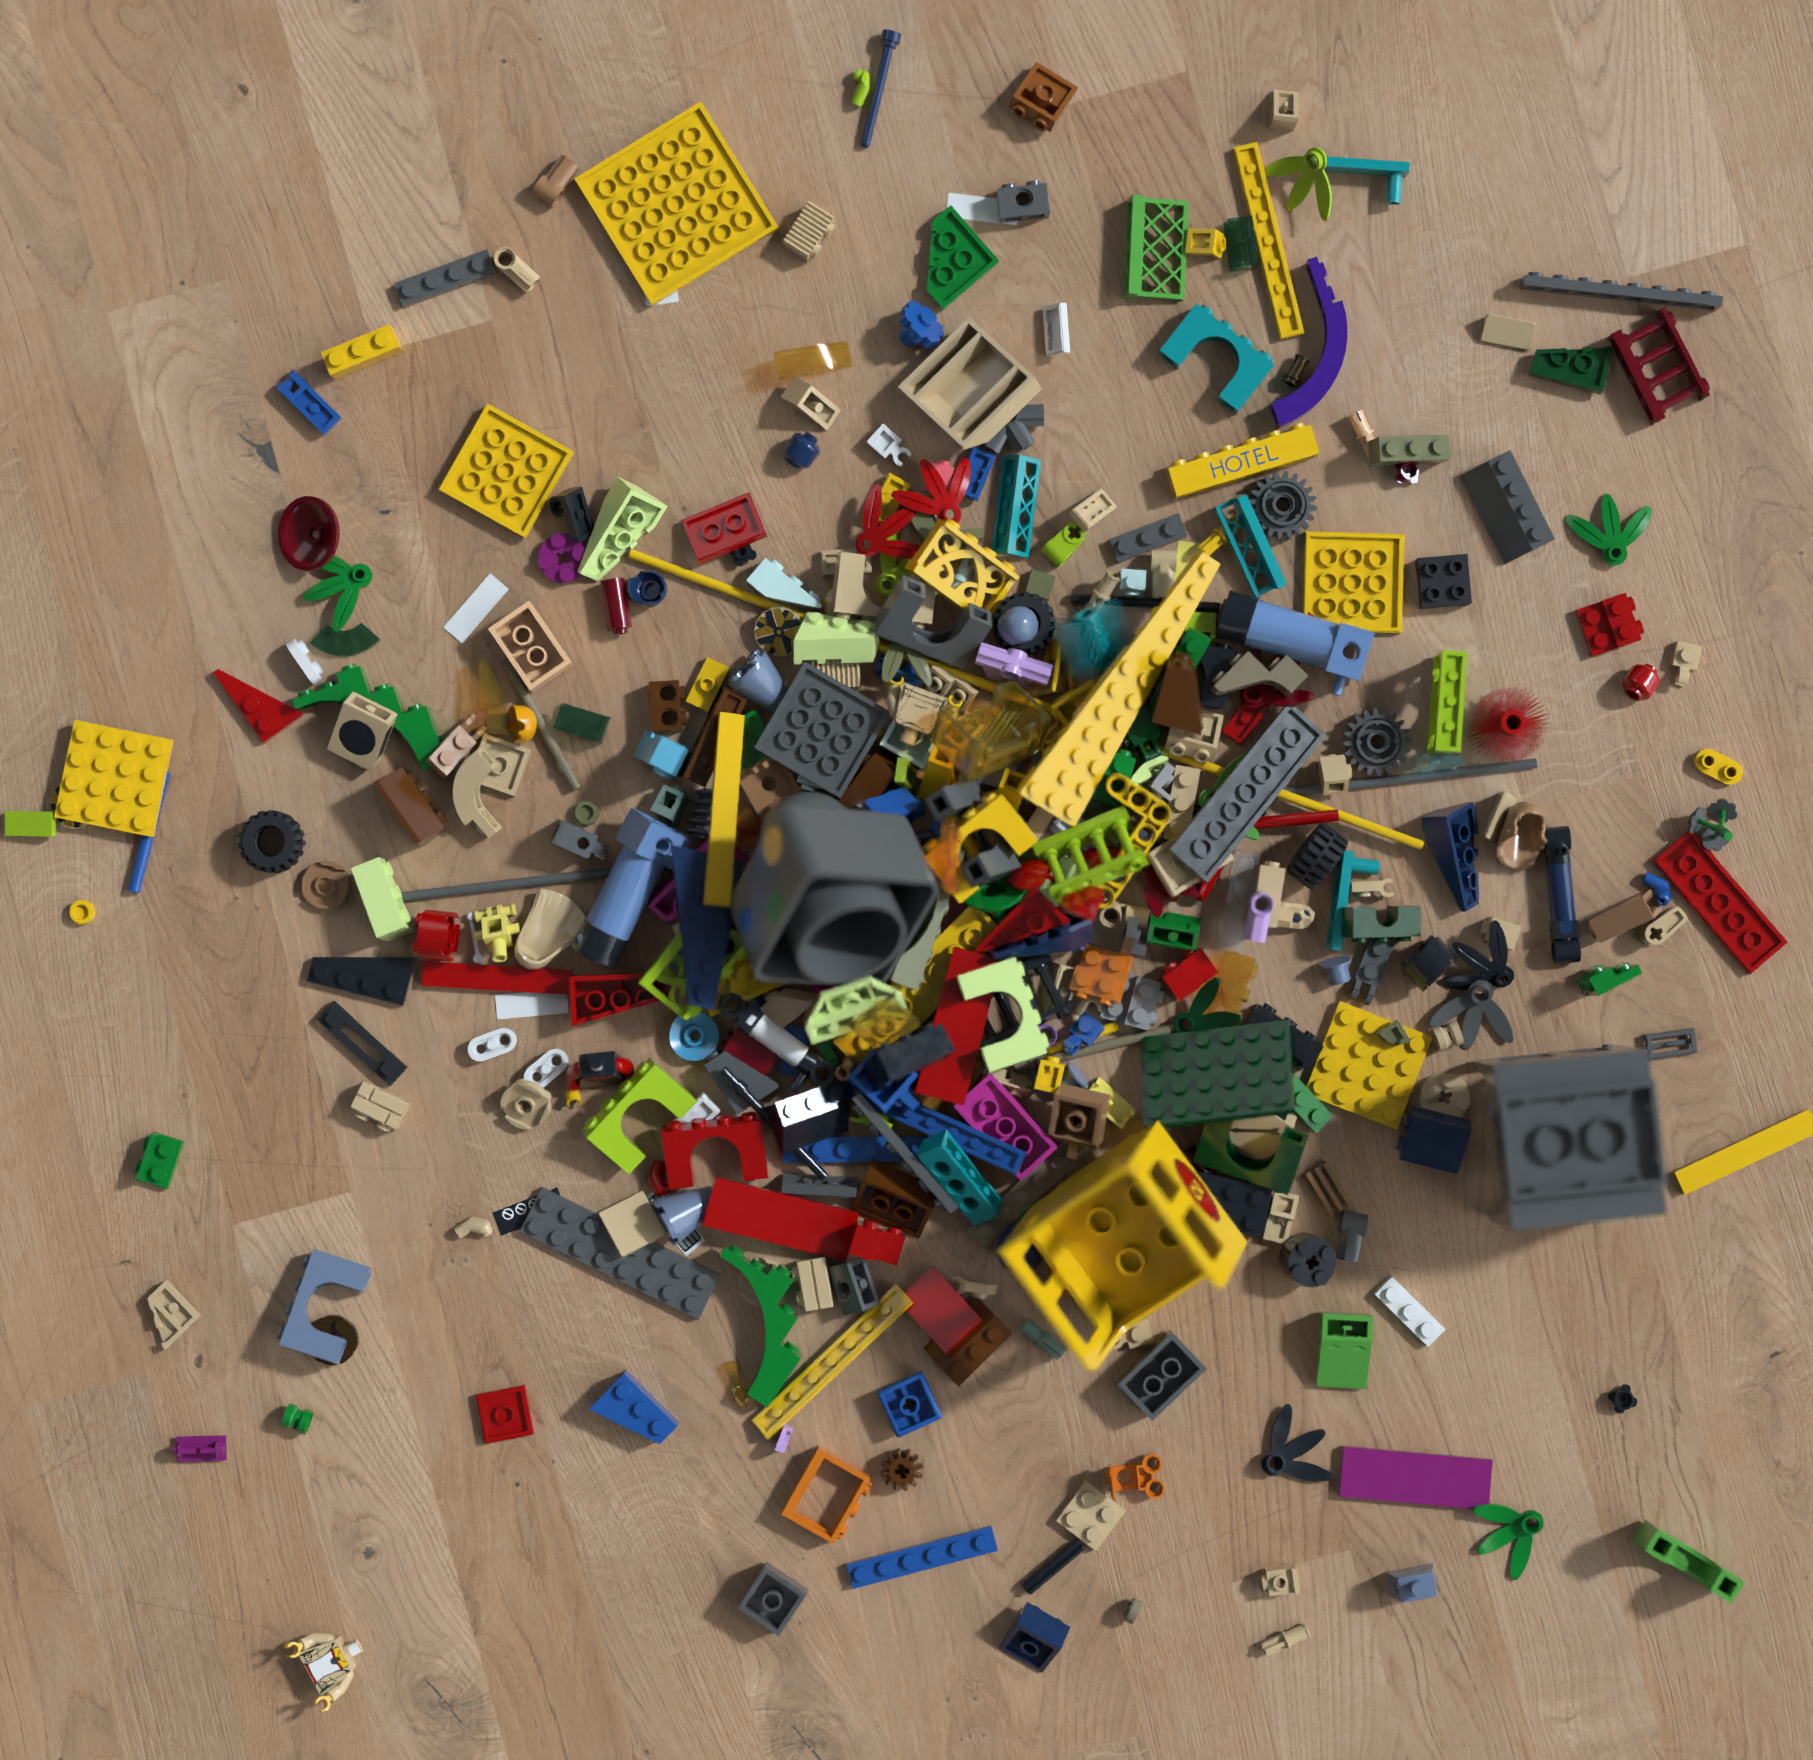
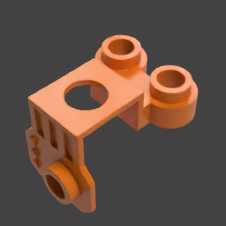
[1104,1453,1165,1502]

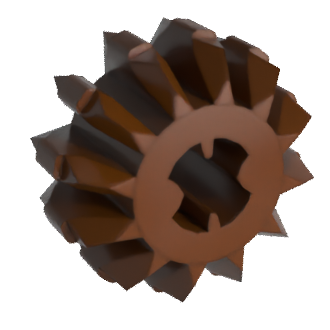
[881,1448,923,1491]

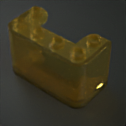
[930,679,1052,781]

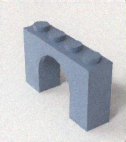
[277,1249,372,1365]

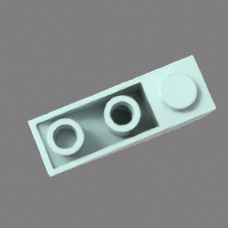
[746,558,823,611]

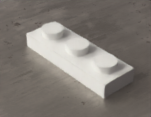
[1374,1276,1446,1347]

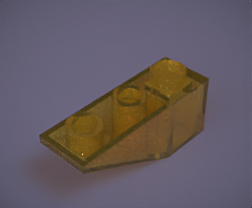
[1217,950,1258,1026]

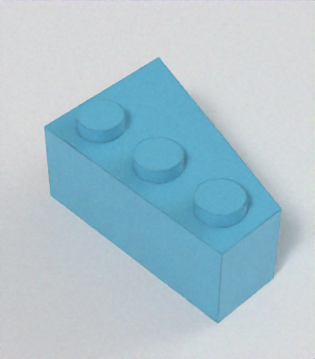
[633,730,690,780]

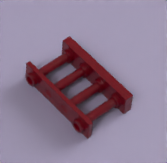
[1607,307,1710,425]

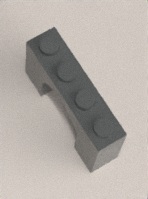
[875,575,992,669]
[925,779,1021,888]

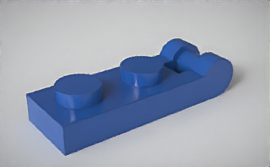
[275,369,342,435]

